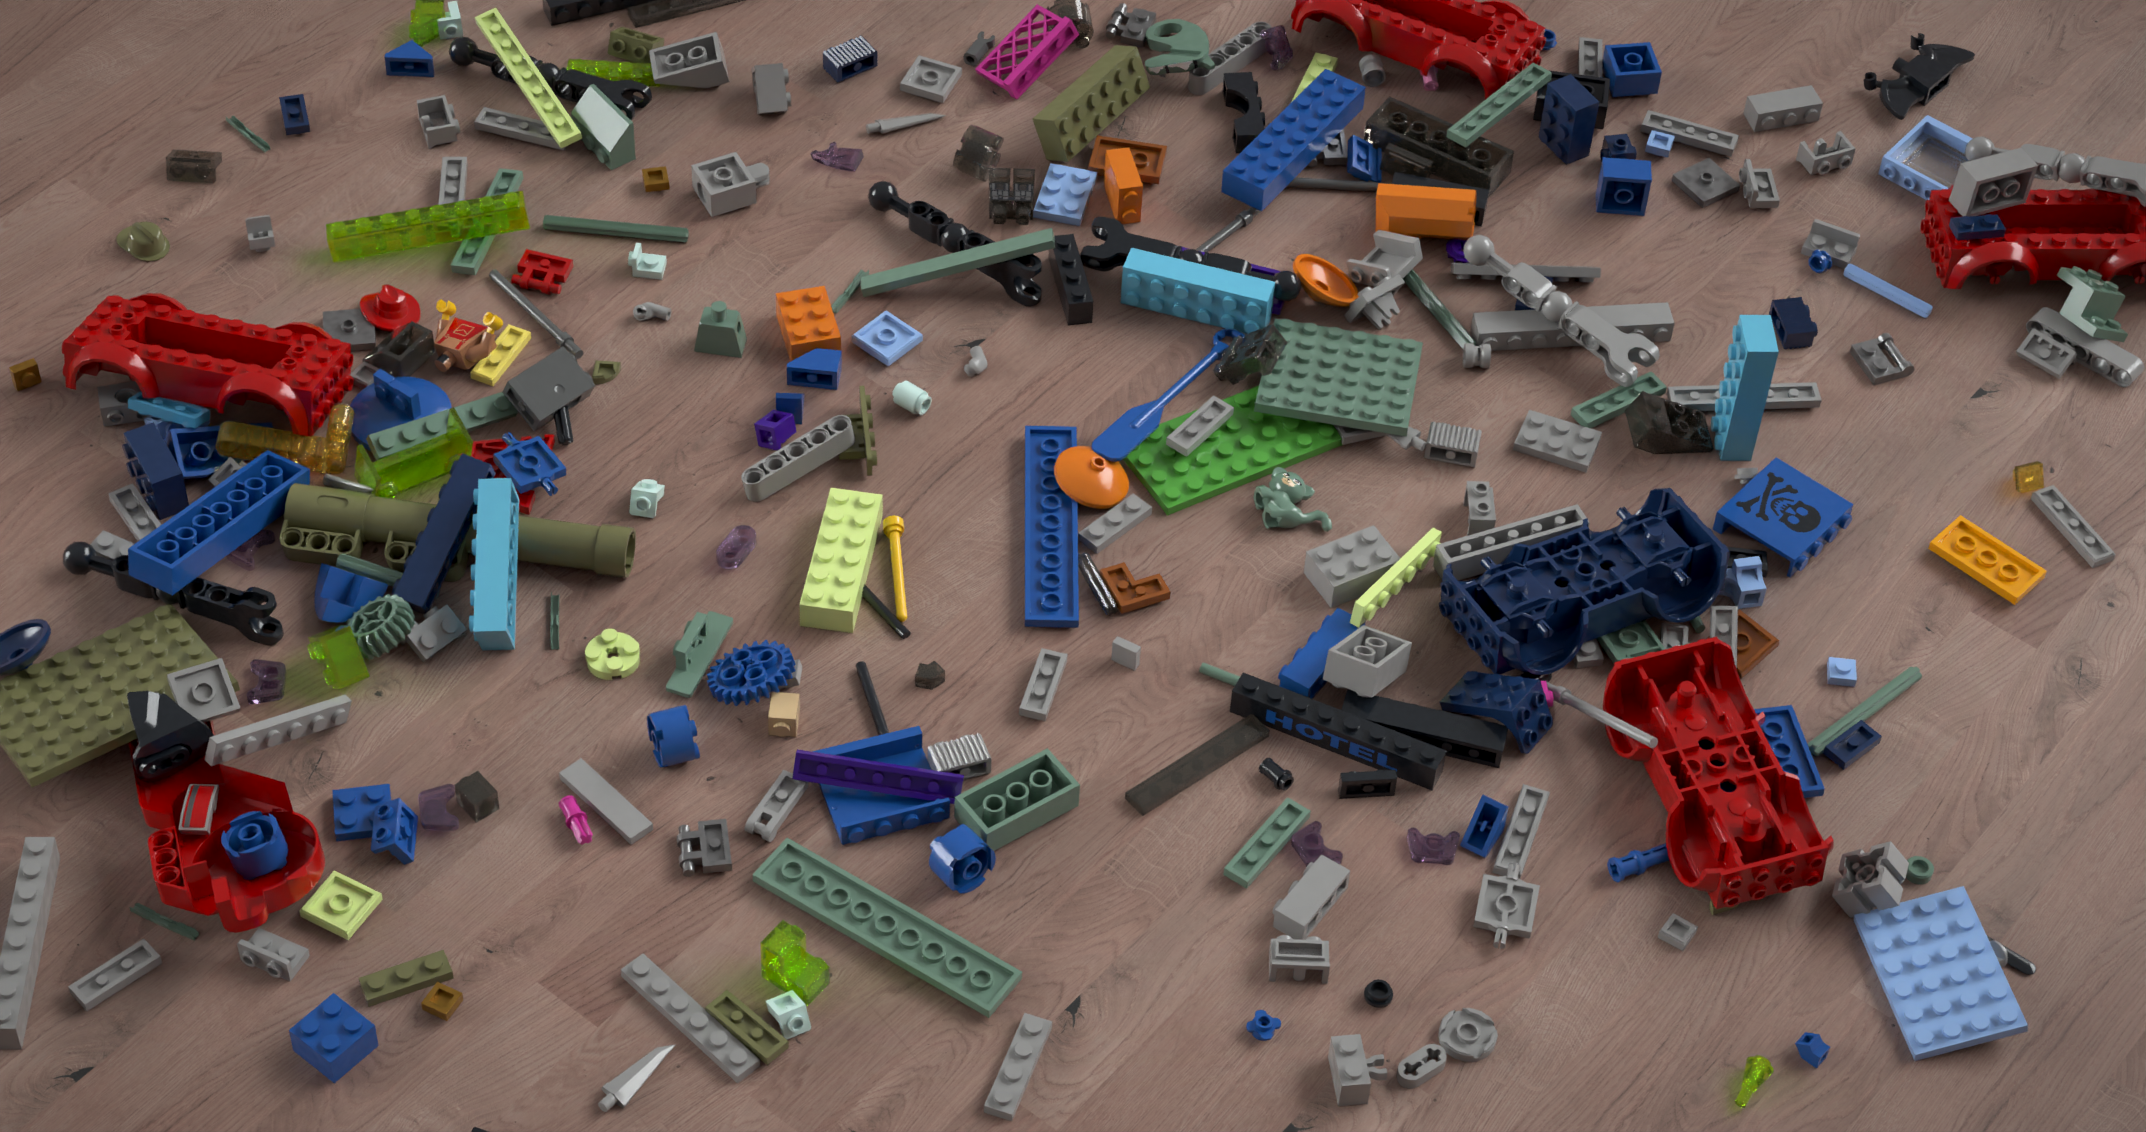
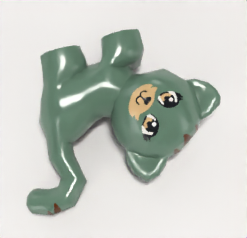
[1253,467,1332,532]

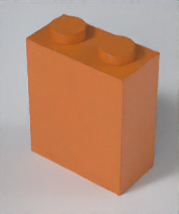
[1104,147,1143,224]

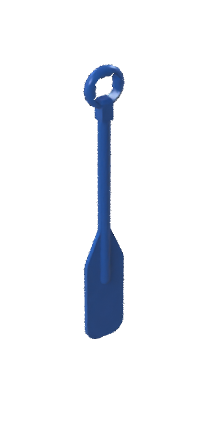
[1092,329,1247,461]

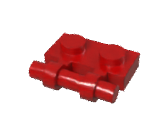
[511,249,573,295]

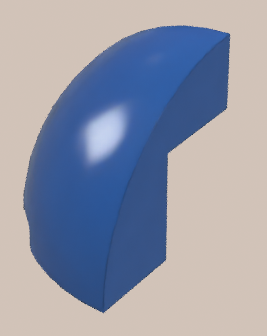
[314,563,388,623]

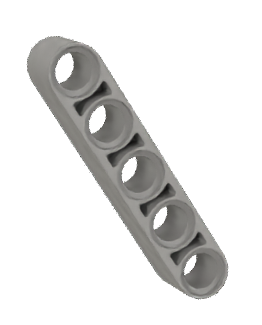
[1188,21,1272,95]
[2026,307,2144,387]
[741,415,855,502]

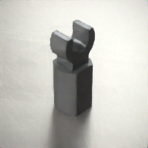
[963,31,995,67]

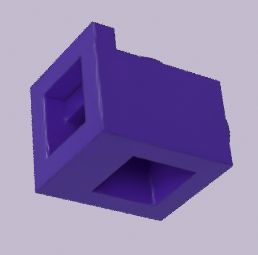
[754,410,797,450]

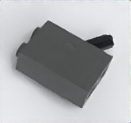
[502,346,595,445]

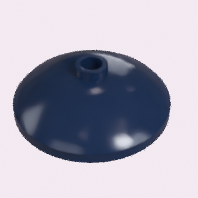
[0,619,51,676]

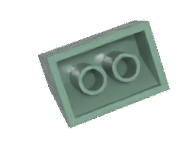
[571,84,636,170]

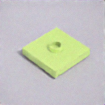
[300,871,383,940]

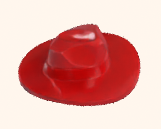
[360,284,421,332]

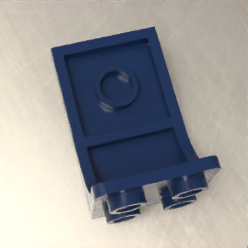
[1440,671,1553,754]

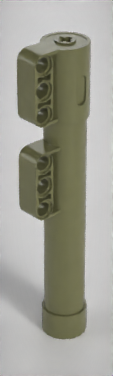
[279,483,636,582]

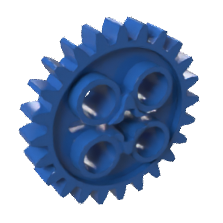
[707,640,796,706]

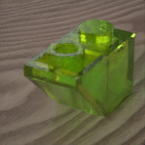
[409,0,445,47]

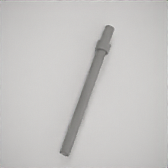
[1546,681,1658,748]

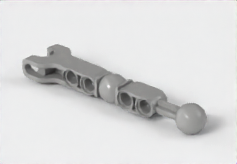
[1965,136,2146,207]
[1464,235,1660,387]

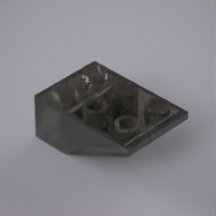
[1625,391,1714,454]

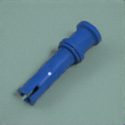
[1607,843,1669,882]

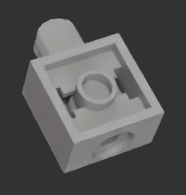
[691,152,770,217]

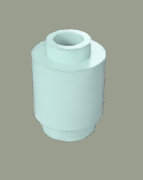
[892,381,932,415]

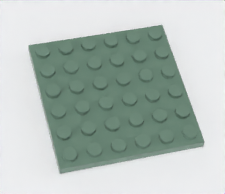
[1254,318,1423,437]

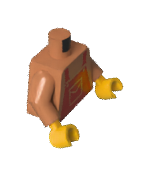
[434,299,503,372]

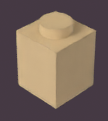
[768,692,800,737]

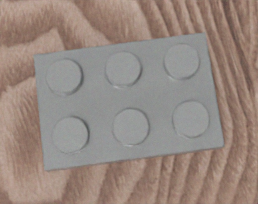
[1513,410,1602,473]

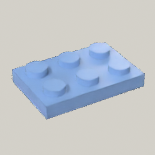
[1033,163,1097,226]

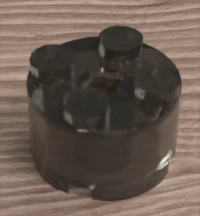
[1046,0,1094,49]
[953,125,1004,182]

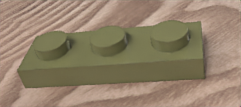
[359,950,454,1007]
[705,990,789,1065]

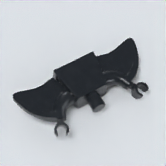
[1863,33,1975,120]

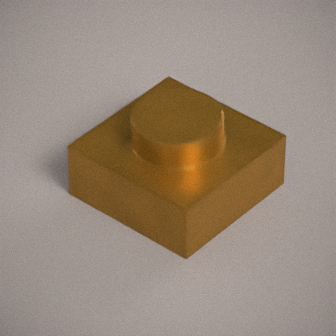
[642,166,670,192]
[9,358,42,391]
[421,982,463,1021]

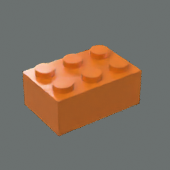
[776,286,841,362]

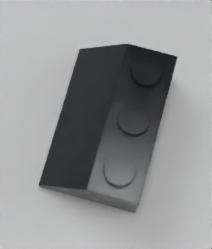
[1533,70,1610,129]

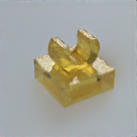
[2012,461,2044,493]

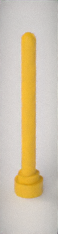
[883,515,907,622]

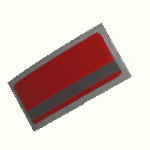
[178,784,219,835]

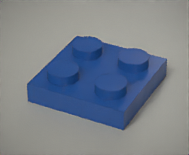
[332,784,391,842]

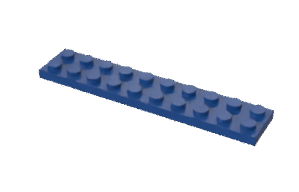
[1025,426,1079,628]

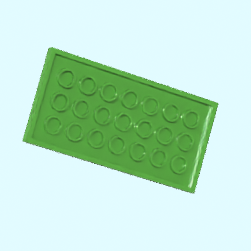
[1123,386,1342,516]

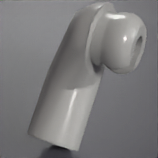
[633,302,672,321]
[964,346,988,377]

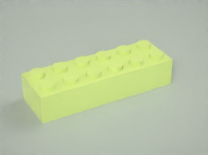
[799,488,883,633]

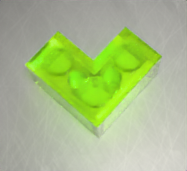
[307,625,370,689]
[760,920,830,1006]

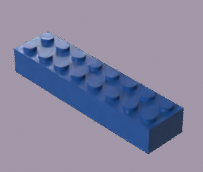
[1221,69,1366,211]
[128,450,310,595]

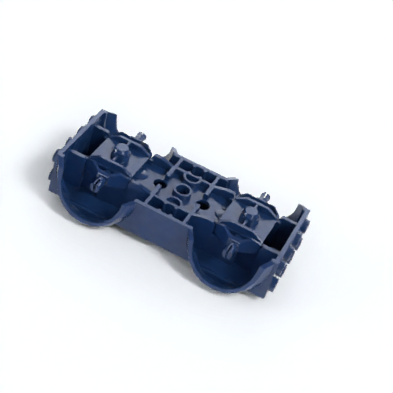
[1439,487,1730,675]

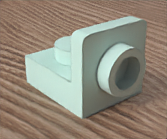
[437,1,463,39]
[628,243,667,280]
[766,990,811,1039]

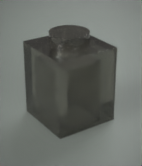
[454,771,500,823]

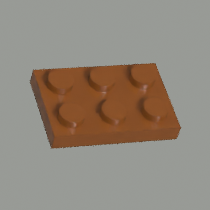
[1088,135,1167,184]

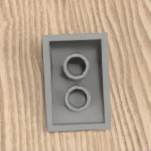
[649,32,730,88]

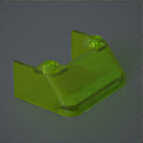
[354,407,473,499]

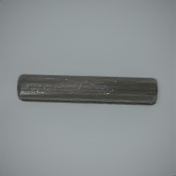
[1078,552,1118,616]

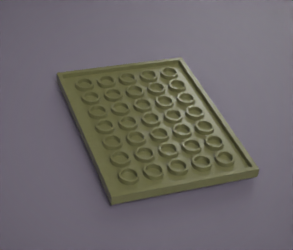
[0,604,240,788]

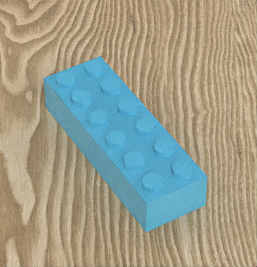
[1120,248,1275,338]
[1711,315,1779,461]
[469,478,519,651]

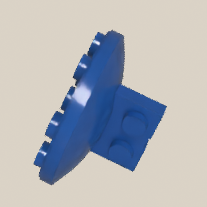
[347,369,452,456]

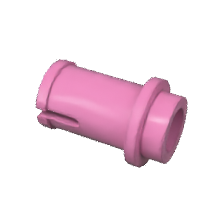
[1419,65,1439,91]

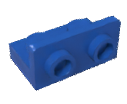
[371,798,418,865]

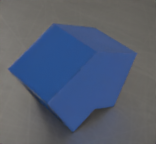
[1795,1032,1830,1068]

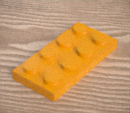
[1928,515,2047,605]

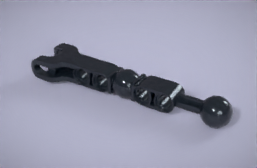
[449,37,652,121]
[868,181,1042,307]
[1080,217,1302,302]
[63,542,284,645]

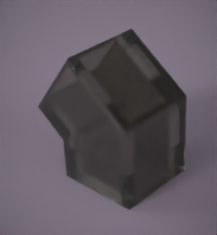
[915,661,945,690]

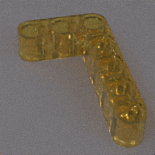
[215,404,354,475]

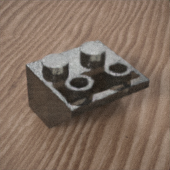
[362,321,435,377]

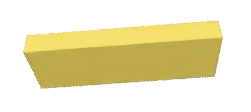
[470,324,531,386]

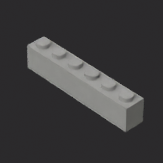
[1433,504,1590,580]

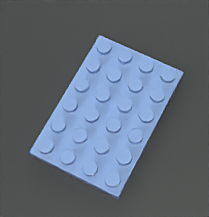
[1854,886,2028,1061]

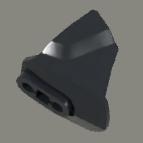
[127,691,214,783]

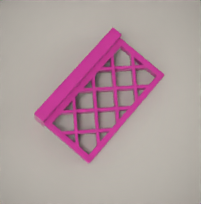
[975,4,1079,100]

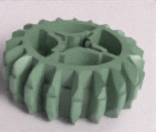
[342,594,415,660]

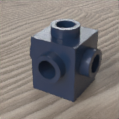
[1600,134,1637,162]

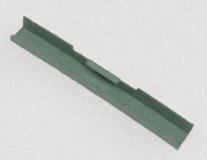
[226,115,270,152]
[831,269,869,314]
[550,592,560,650]
[129,903,199,941]

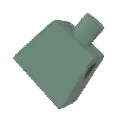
[694,301,747,358]

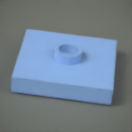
[851,311,923,366]

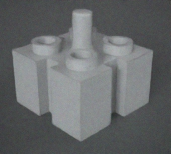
[1832,841,1909,918]

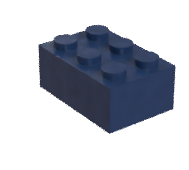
[1539,74,1599,165]
[122,422,189,520]

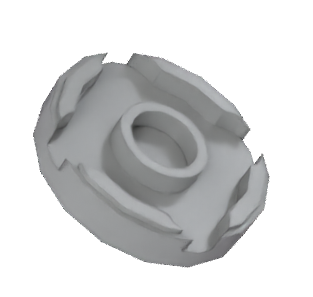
[1438,1008,1498,1062]

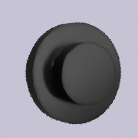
[1364,979,1393,1008]

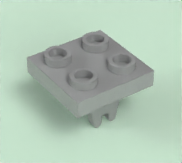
[1344,274,1405,330]

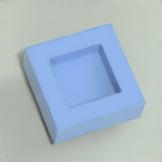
[1645,130,1675,158]
[1827,657,1857,687]

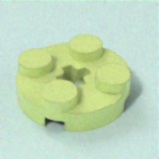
[585,629,640,680]

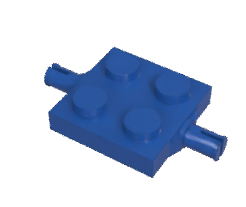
[493,432,566,496]

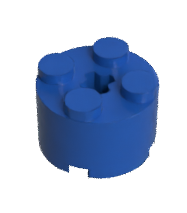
[647,705,700,768]
[221,811,288,880]
[929,824,996,894]

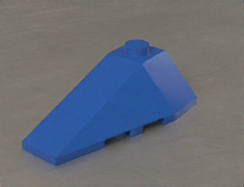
[164,422,277,479]

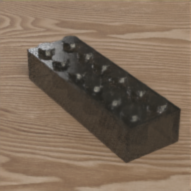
[1364,96,1514,198]

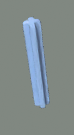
[1843,264,1933,318]

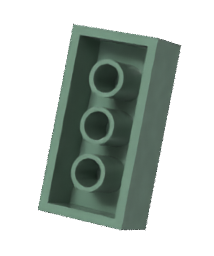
[954,748,1080,851]

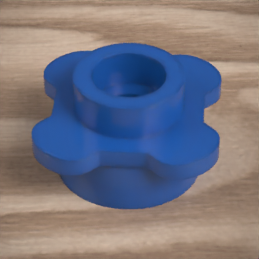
[1246,1010,1281,1041]

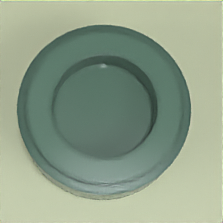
[1906,856,1934,884]

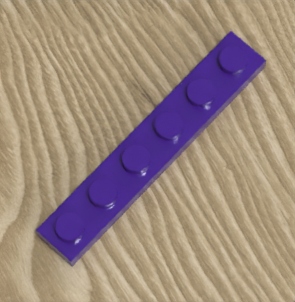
[792,749,964,804]

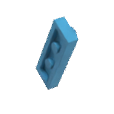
[128,392,210,428]

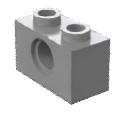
[98,381,149,427]

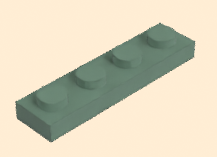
[1571,372,1667,428]
[1223,797,1311,889]

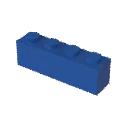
[1278,608,1365,699]

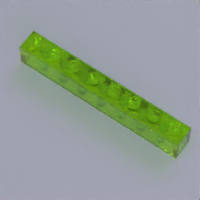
[326,191,530,262]

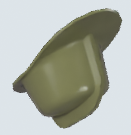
[116,221,170,262]

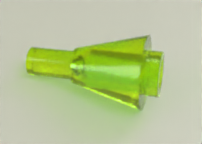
[1735,1055,1774,1108]

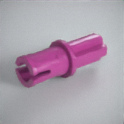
[559,795,593,845]

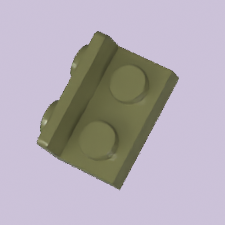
[607,27,664,66]

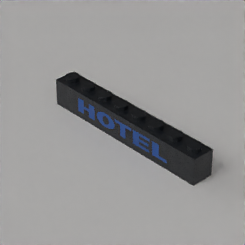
[1230,672,1446,791]

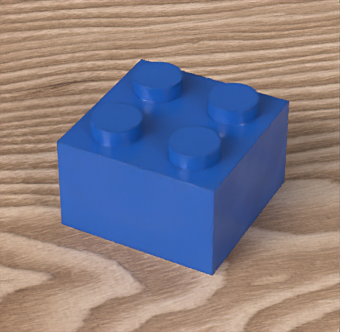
[1602,42,1662,97]
[1596,157,1652,216]
[289,993,379,1083]

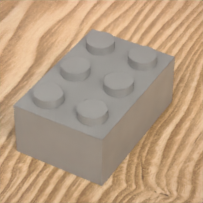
[1949,148,2038,217]
[1304,525,1401,608]
[1323,625,1412,698]

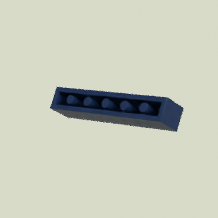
[392,453,496,615]

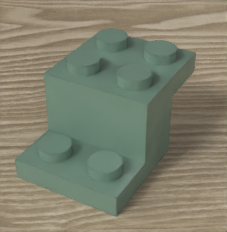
[2057,266,2128,342]

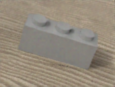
[1743,85,1823,132]
[1272,854,1350,940]

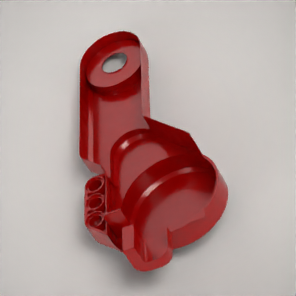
[129,721,325,933]

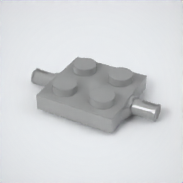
[1473,862,1540,949]

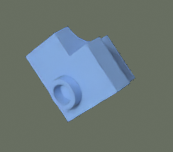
[1718,556,1767,609]

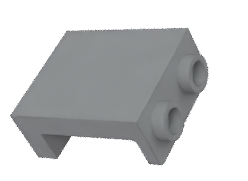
[1346,230,1423,287]

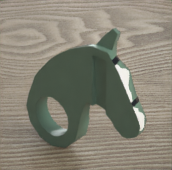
[1145,19,1215,75]

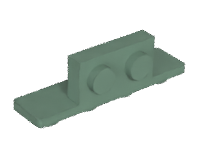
[666,611,733,698]

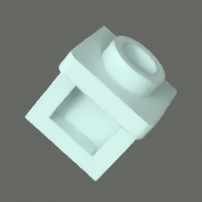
[629,479,665,518]

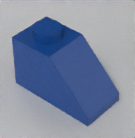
[787,348,842,390]

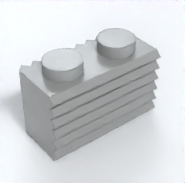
[1424,421,1482,467]
[928,733,992,780]

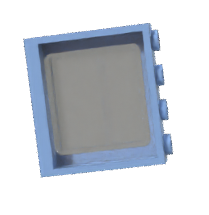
[1878,115,1973,200]

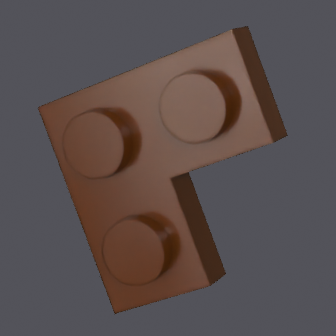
[1100,562,1171,614]

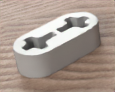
[1396,1044,1447,1089]

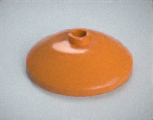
[1293,254,1359,307]
[1054,446,1129,509]

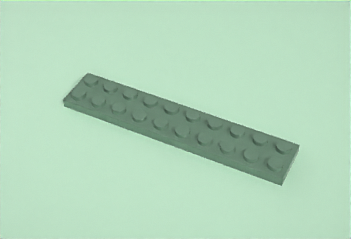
[753,838,1022,1018]

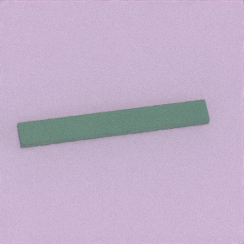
[861,228,1055,297]

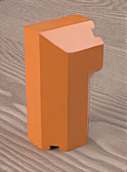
[1375,183,1477,240]

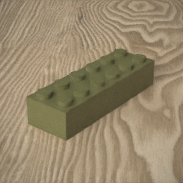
[1033,45,1150,162]

